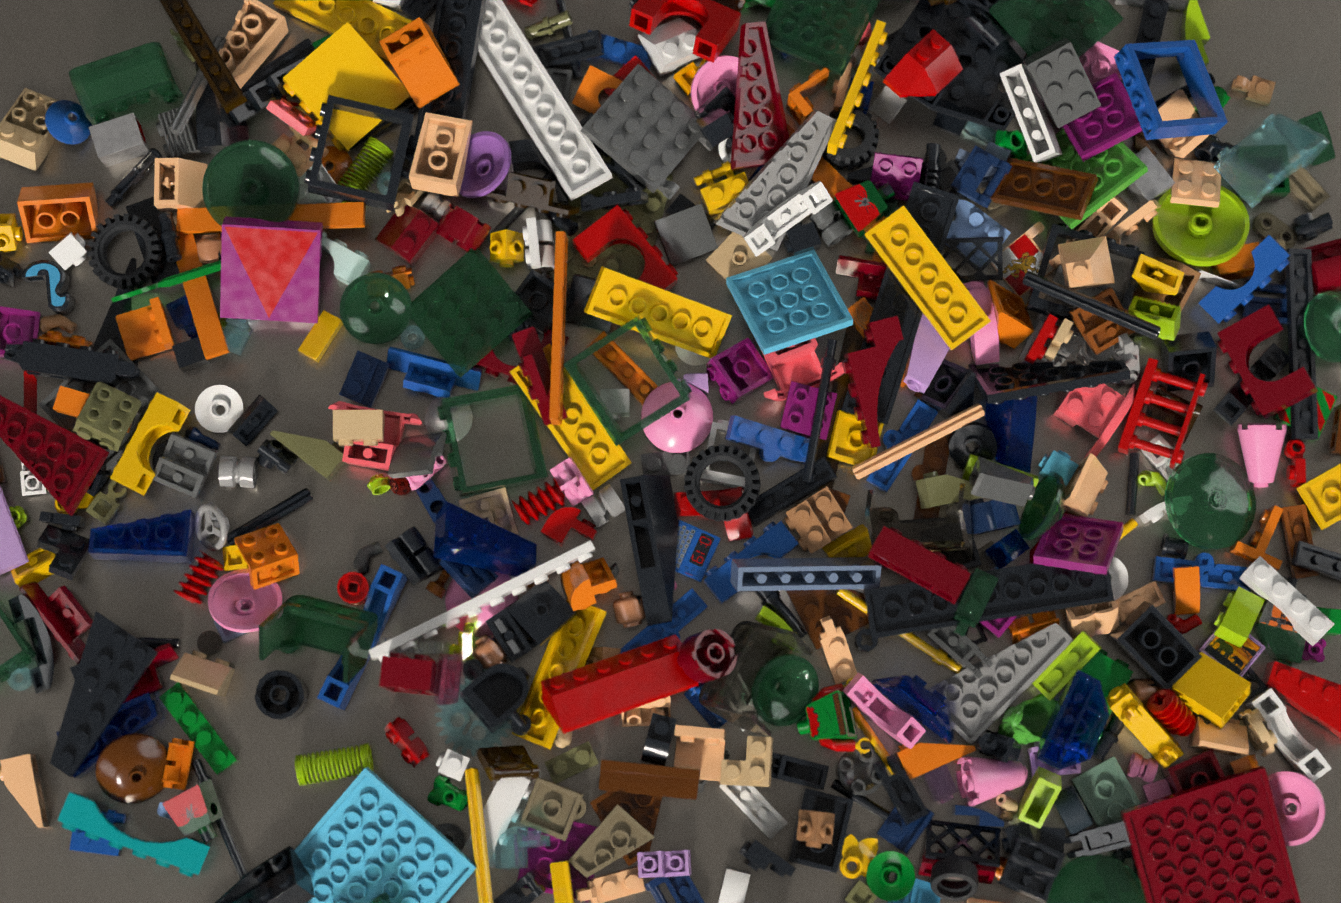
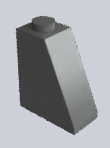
[969,456,1036,507]

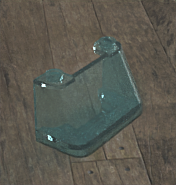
[1213,113,1330,208]

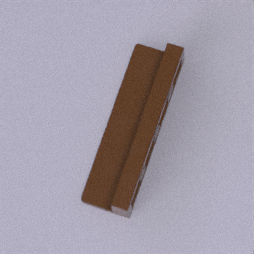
[599,760,700,800]

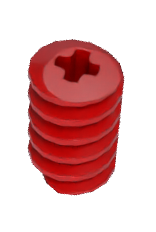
[511,477,565,526]
[173,550,224,604]
[1147,689,1197,736]

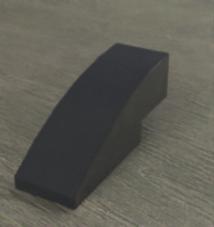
[771,752,829,790]

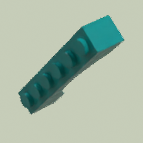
[57,791,211,877]

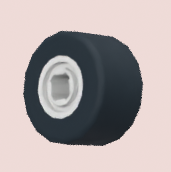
[1054,786,1093,834]

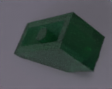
[1252,622,1306,667]

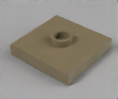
[519,777,584,841]

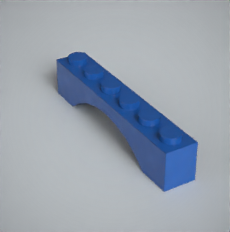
[317,564,408,710]

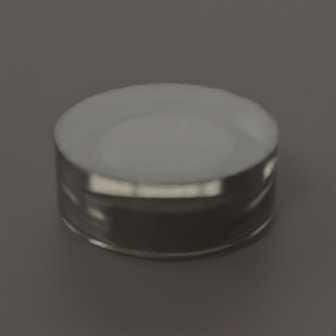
[197,631,223,656]

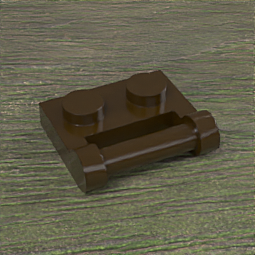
[1145,384,1203,444]
[477,745,540,782]

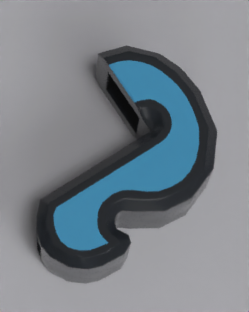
[22,260,74,315]

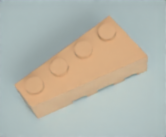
[219,0,289,89]

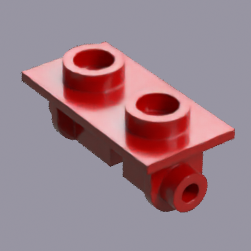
[384,717,430,768]

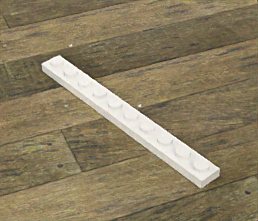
[368,540,596,662]

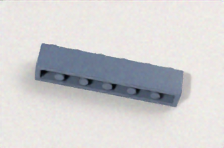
[730,557,882,591]

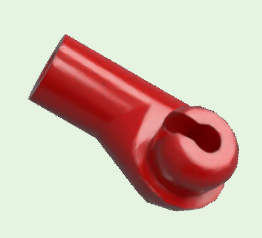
[1166,614,1202,634]

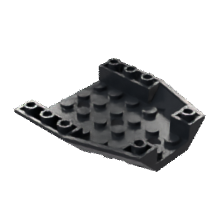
[873,0,1046,132]

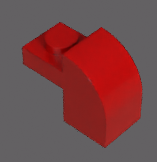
[540,507,598,546]

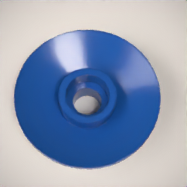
[45,100,92,145]

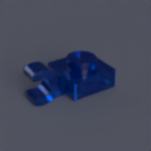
[166,295,198,339]

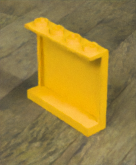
[283,22,411,152]

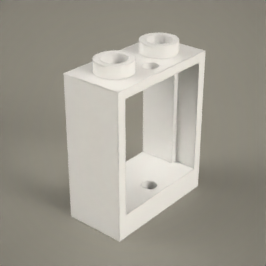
[700,420,756,490]

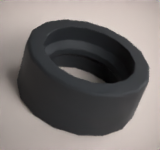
[931,858,978,901]

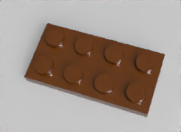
[991,157,1098,220]

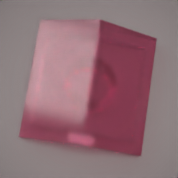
[434,652,463,705]

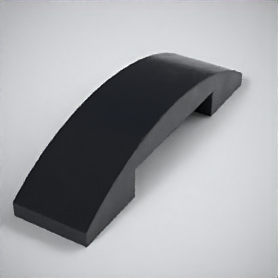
[1213,343,1289,426]
[8,594,54,694]

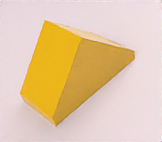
[1132,254,1185,295]

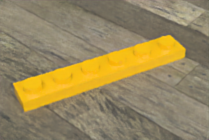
[827,20,888,155]

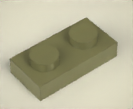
[544,741,599,784]

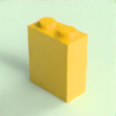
[1172,652,1251,729]

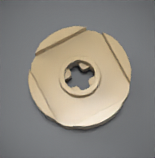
[1238,708,1278,757]

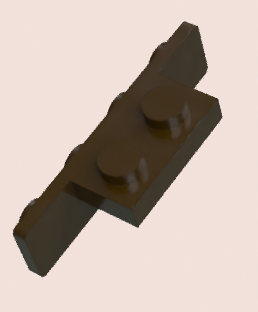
[486,172,580,218]

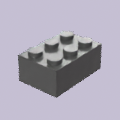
[1022,37,1101,128]

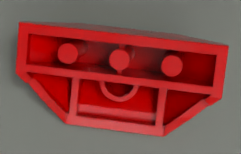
[882,29,963,98]

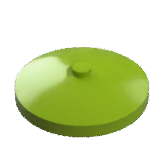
[1152,186,1250,266]

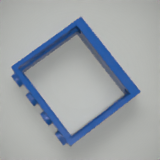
[1114,40,1228,140]

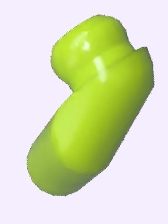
[1137,470,1172,497]

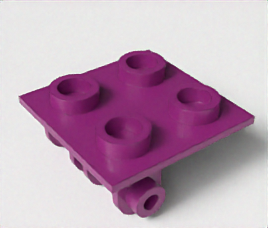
[871,152,923,201]
[780,381,837,440]

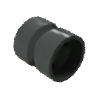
[809,202,853,247]

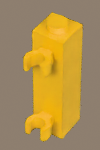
[1106,683,1184,769]

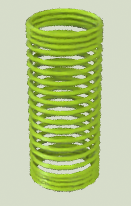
[337,137,394,203]
[295,743,374,786]

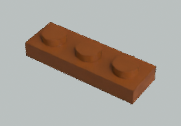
[1281,504,1319,579]

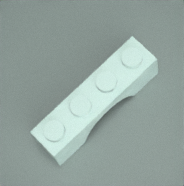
[322,231,371,290]

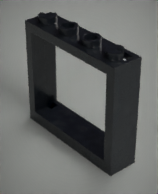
[304,95,414,211]
[1025,223,1145,325]

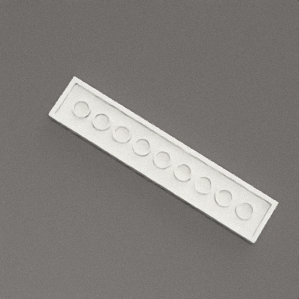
[477,0,613,201]

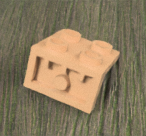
[1157,89,1209,158]
[674,725,726,781]

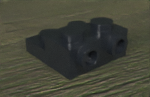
[504,269,574,335]
[738,839,796,877]

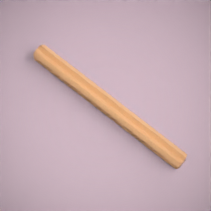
[852,403,985,479]

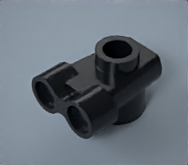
[1195,135,1236,168]
[1293,212,1333,242]
[257,439,299,474]

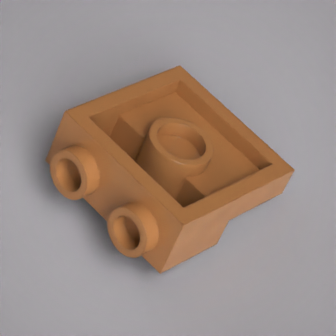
[784,486,853,554]

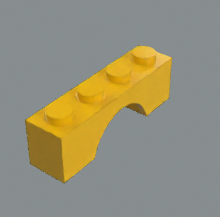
[110,392,191,496]

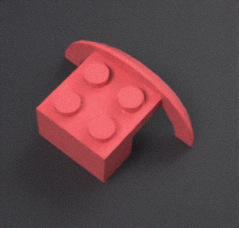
[760,338,844,401]
[1053,383,1137,460]
[328,401,423,471]

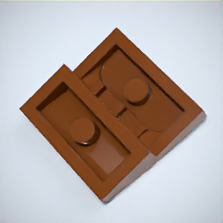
[1069,287,1135,355]

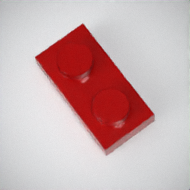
[1024,314,1059,364]
[674,490,721,517]

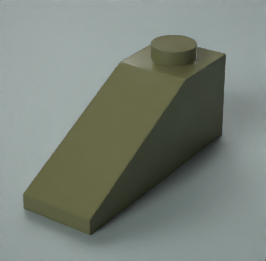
[270,430,345,481]
[916,471,981,509]

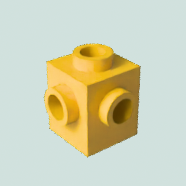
[0,213,23,252]
[490,229,524,268]

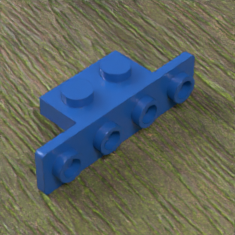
[386,347,482,399]

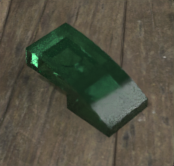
[1297,111,1336,167]

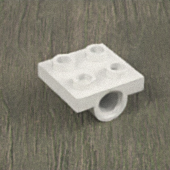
[522,217,555,273]

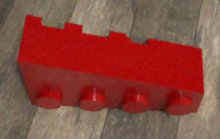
[1262,661,1341,739]

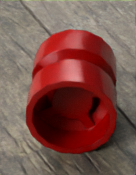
[337,572,371,606]

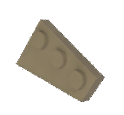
[568,804,655,878]

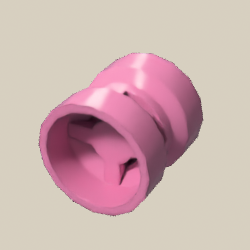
[1127,752,1159,783]

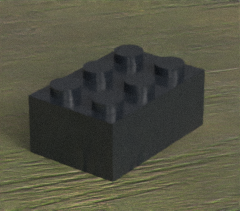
[1110,601,1202,689]
[787,788,854,873]

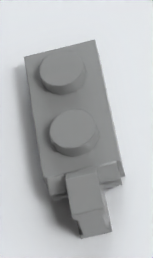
[1112,333,1140,388]

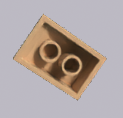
[409,112,473,197]
[1057,453,1108,517]

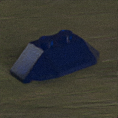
[1036,670,1110,770]
[871,674,954,744]

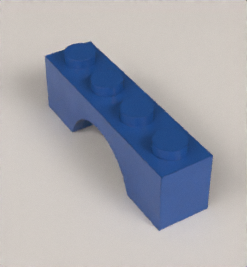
[1198,235,1291,324]
[704,521,799,605]

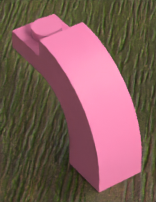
[963,280,999,365]
[843,673,926,749]

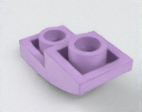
[637,850,692,878]

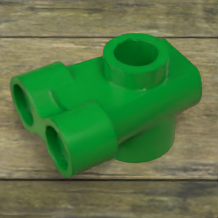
[994,130,1028,160]
[427,775,468,811]

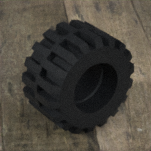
[822,106,879,170]

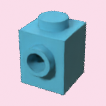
[1038,450,1079,488]

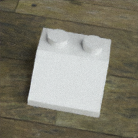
[638,18,701,76]

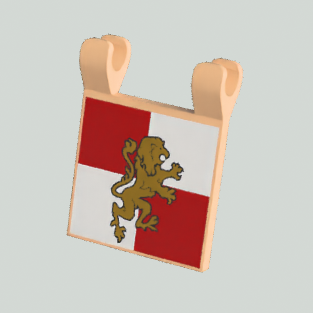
[990,221,1061,297]

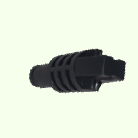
[919,143,942,189]

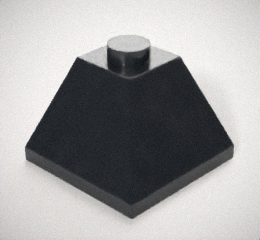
[914,359,975,419]

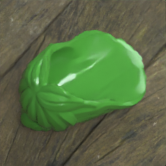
[997,694,1066,745]

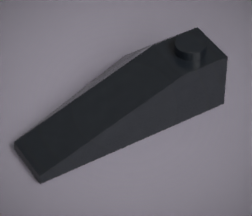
[196,63,250,155]

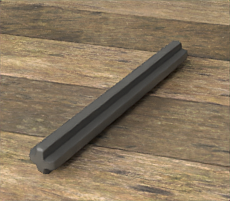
[169,36,226,135]

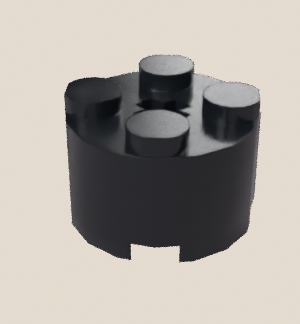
[254,670,308,720]

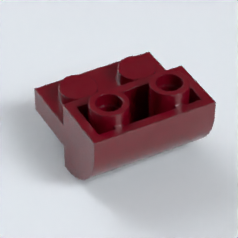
[1302,238,1341,297]

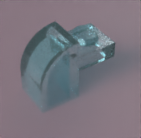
[495,826,550,870]

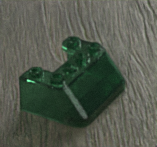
[68,42,184,125]

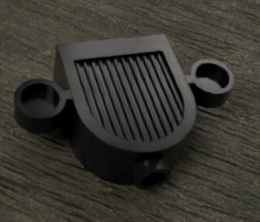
[460,659,531,736]

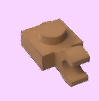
[1231,75,1276,107]

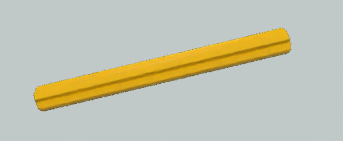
[465,768,493,903]

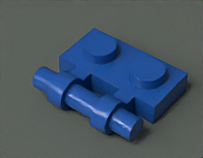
[69,809,126,856]

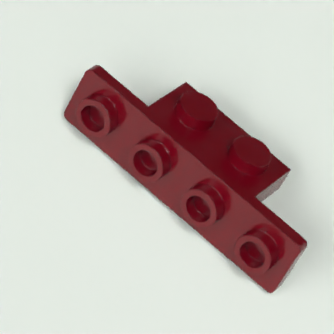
[835,255,887,299]
[512,327,567,425]
[19,582,93,664]
[122,643,179,706]

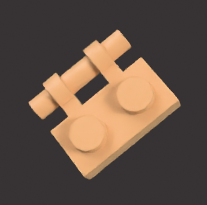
[267,126,329,178]

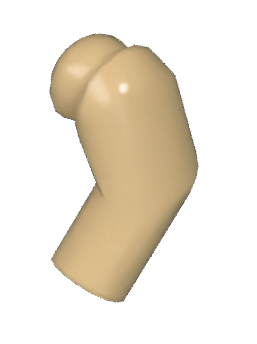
[996,794,1018,822]

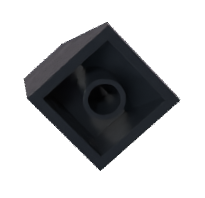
[1161,331,1217,392]

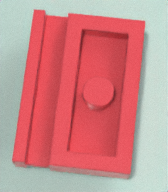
[266,99,317,136]

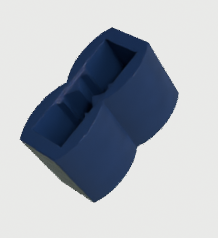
[964,498,1021,536]

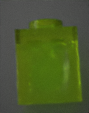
[448,623,474,662]

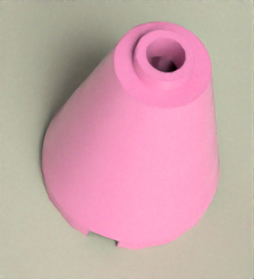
[1237,423,1287,487]
[956,757,1028,806]

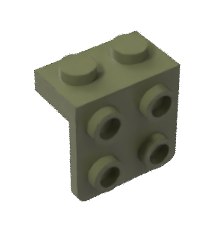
[73,382,141,452]

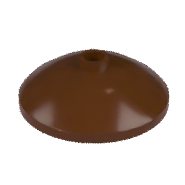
[95,733,171,804]

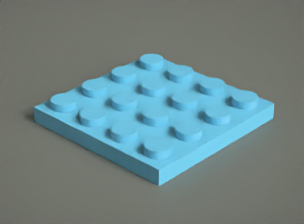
[726,249,853,355]

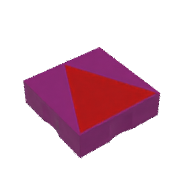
[220,216,323,323]

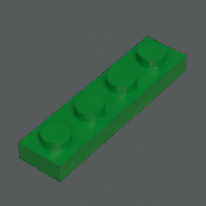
[159,682,238,775]

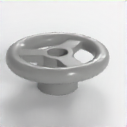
[194,503,230,551]

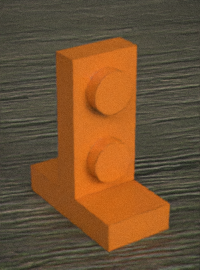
[1229,505,1283,571]

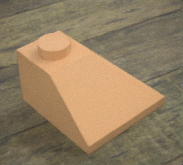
[1058,236,1115,290]

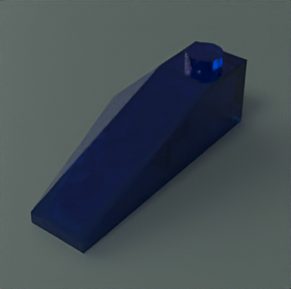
[985,396,1037,473]

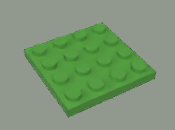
[1023,129,1148,230]

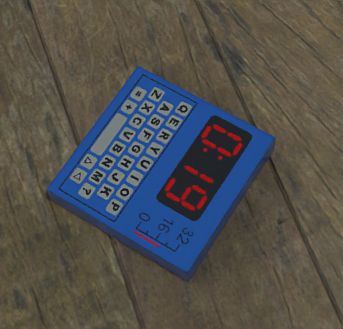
[675,519,721,583]

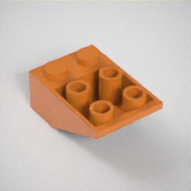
[379,17,459,109]

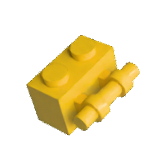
[694,161,749,217]

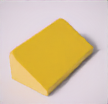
[298,310,344,363]
[822,524,874,558]
[11,548,57,587]
[550,861,574,903]

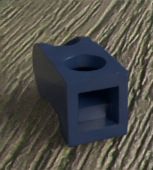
[415,478,455,527]

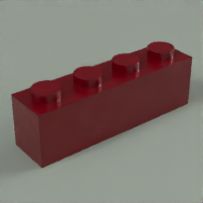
[868,526,971,605]

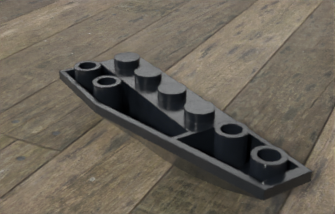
[620,475,679,626]
[215,846,315,903]

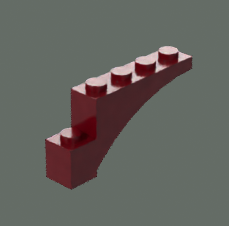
[842,316,904,449]

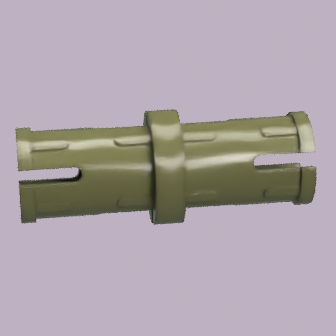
[524,10,573,41]

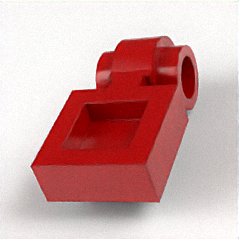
[1284,439,1306,487]

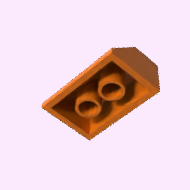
[17,182,99,243]

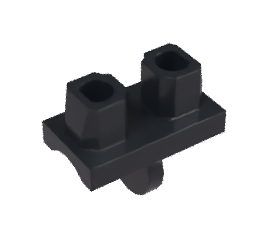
[977,730,1022,763]

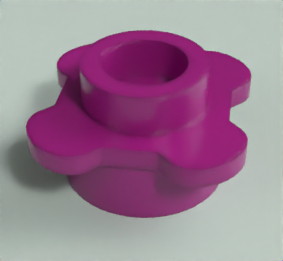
[1301,638,1327,663]

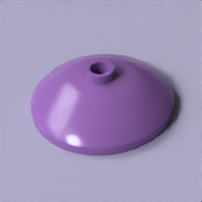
[459,131,511,198]

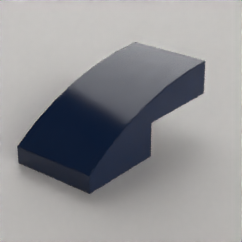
[952,805,1004,827]

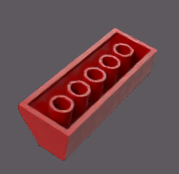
[541,634,698,734]

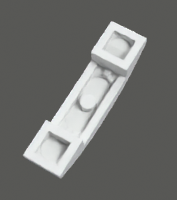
[743,181,833,257]

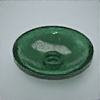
[339,272,412,344]
[1304,291,1341,363]
[1019,472,1065,540]
[751,654,819,726]

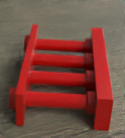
[1118,358,1208,470]

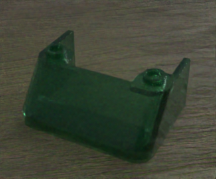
[259,595,378,683]

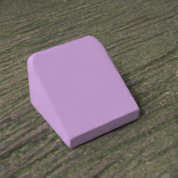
[683,373,709,395]

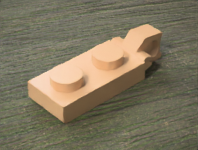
[1105,199,1161,244]
[819,616,857,684]
[575,866,645,903]

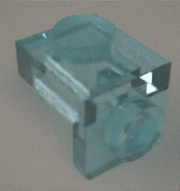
[224,318,253,356]

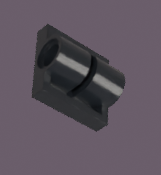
[385,526,444,585]

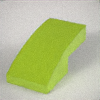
[754,605,800,651]

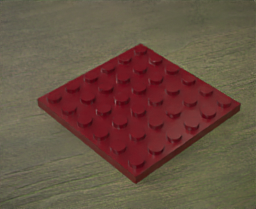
[1121,765,1301,903]

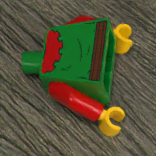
[797,678,870,754]

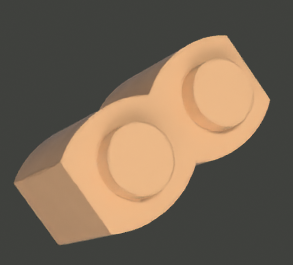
[1066,600,1119,639]

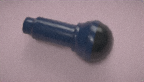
[185,427,221,450]

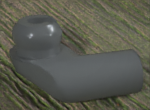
[353,541,383,574]

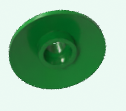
[866,851,916,901]

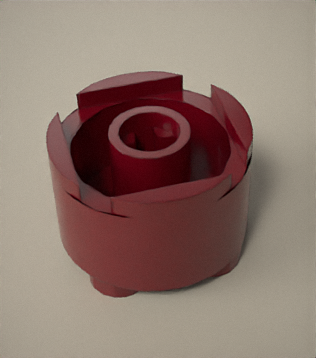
[436,203,492,255]
[677,629,737,683]

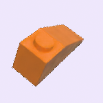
[895,743,976,780]

